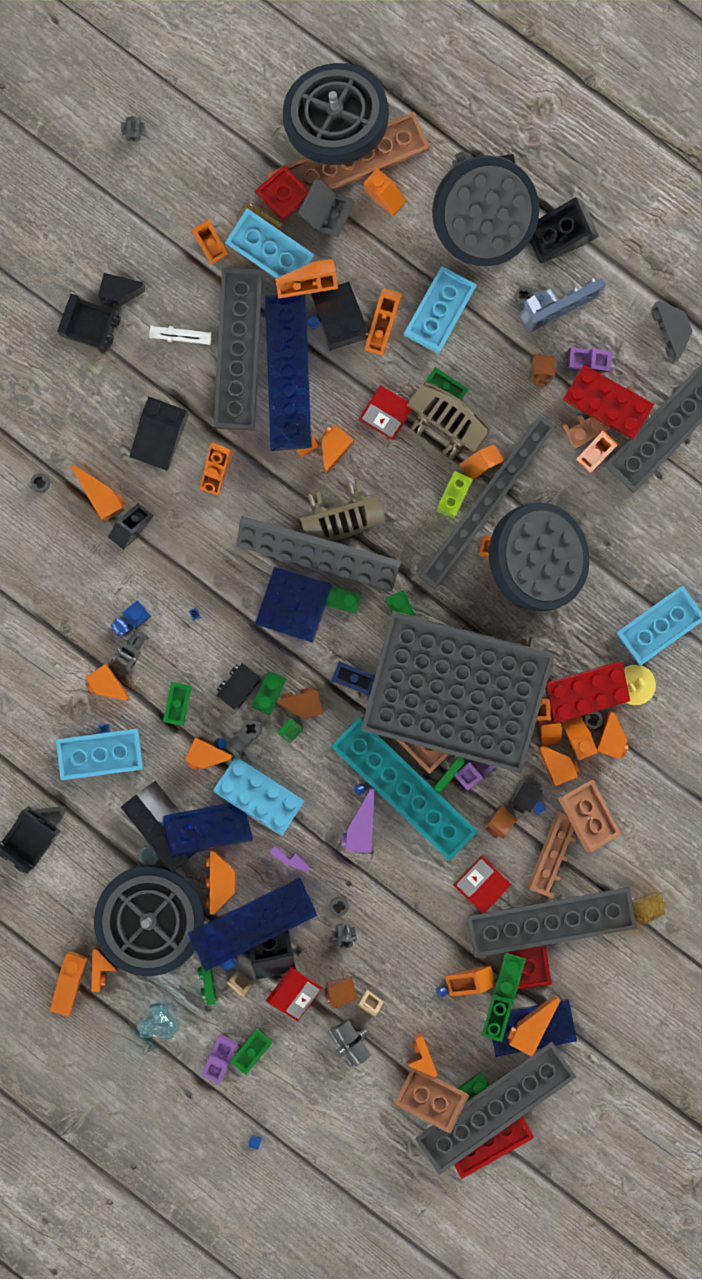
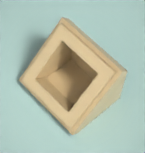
[227,969,254,997]
[356,990,383,1017]

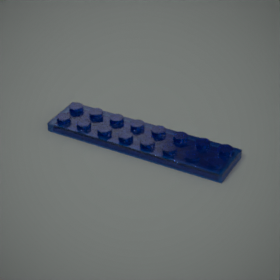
[265,294,312,451]

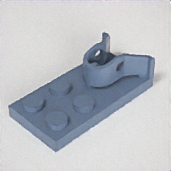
[520,278,606,333]

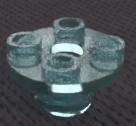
[137,1003,179,1039]

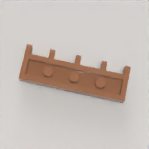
[561,385,636,450]
[527,811,577,898]

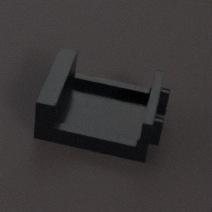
[57,293,121,351]
[0,806,61,874]

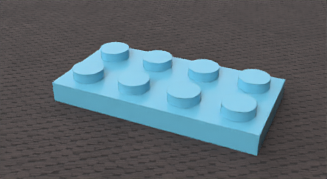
[224,208,314,278]
[404,266,477,354]
[616,585,702,666]
[56,729,144,781]
[213,757,304,836]

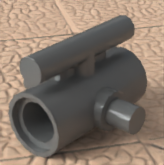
[328,1020,371,1067]

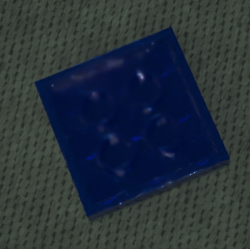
[255,567,332,643]

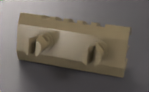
[407,381,492,459]
[299,479,386,541]

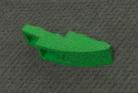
[482,953,526,1042]

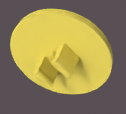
[624,665,656,705]

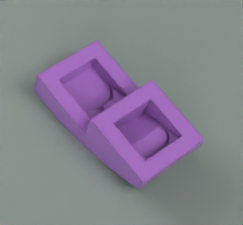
[566,347,612,372]
[455,760,496,791]
[269,845,311,871]
[201,1034,238,1085]

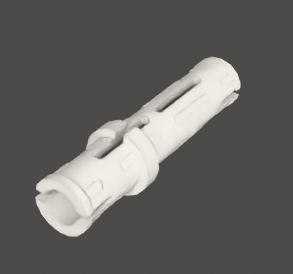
[150,325,212,345]

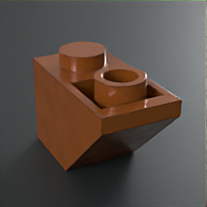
[530,354,555,386]
[277,687,323,719]
[484,805,517,839]
[325,976,357,1009]

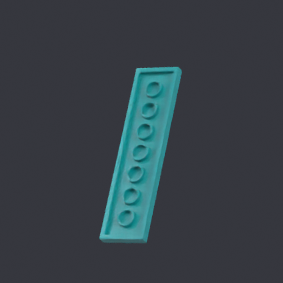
[331,717,478,861]

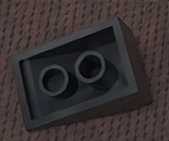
[530,197,599,263]
[311,282,368,351]
[129,396,189,471]

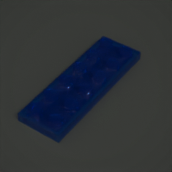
[187,878,317,972]

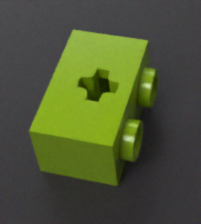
[436,471,473,519]

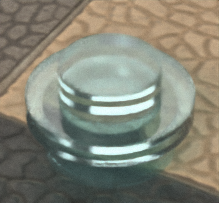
[138,845,159,865]

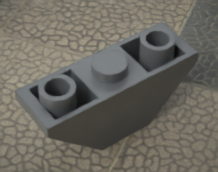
[651,301,693,363]

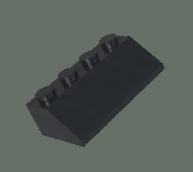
[120,780,207,872]

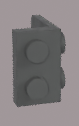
[299,179,355,238]

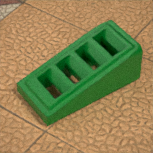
[277,718,303,743]

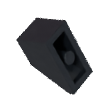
[98,273,145,307]
[108,503,154,550]
[509,781,543,814]

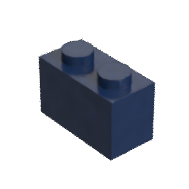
[331,661,375,696]

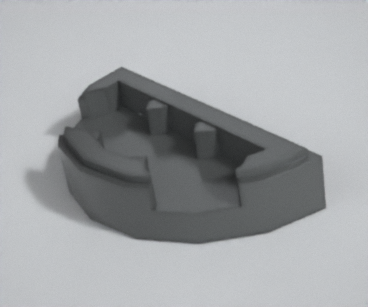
[35,806,65,826]

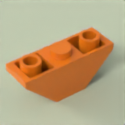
[199,442,234,496]
[206,850,236,914]

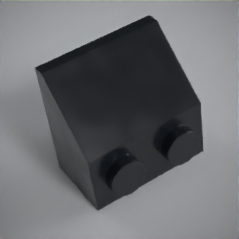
[217,663,262,711]
[247,923,297,980]

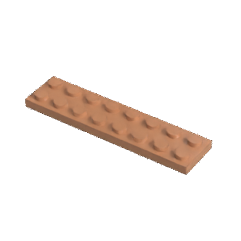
[267,112,430,191]

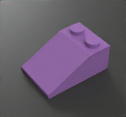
[342,788,375,853]

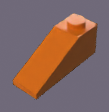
[275,259,338,299]
[364,288,403,356]
[71,465,125,522]
[50,951,89,1017]
[507,995,561,1056]

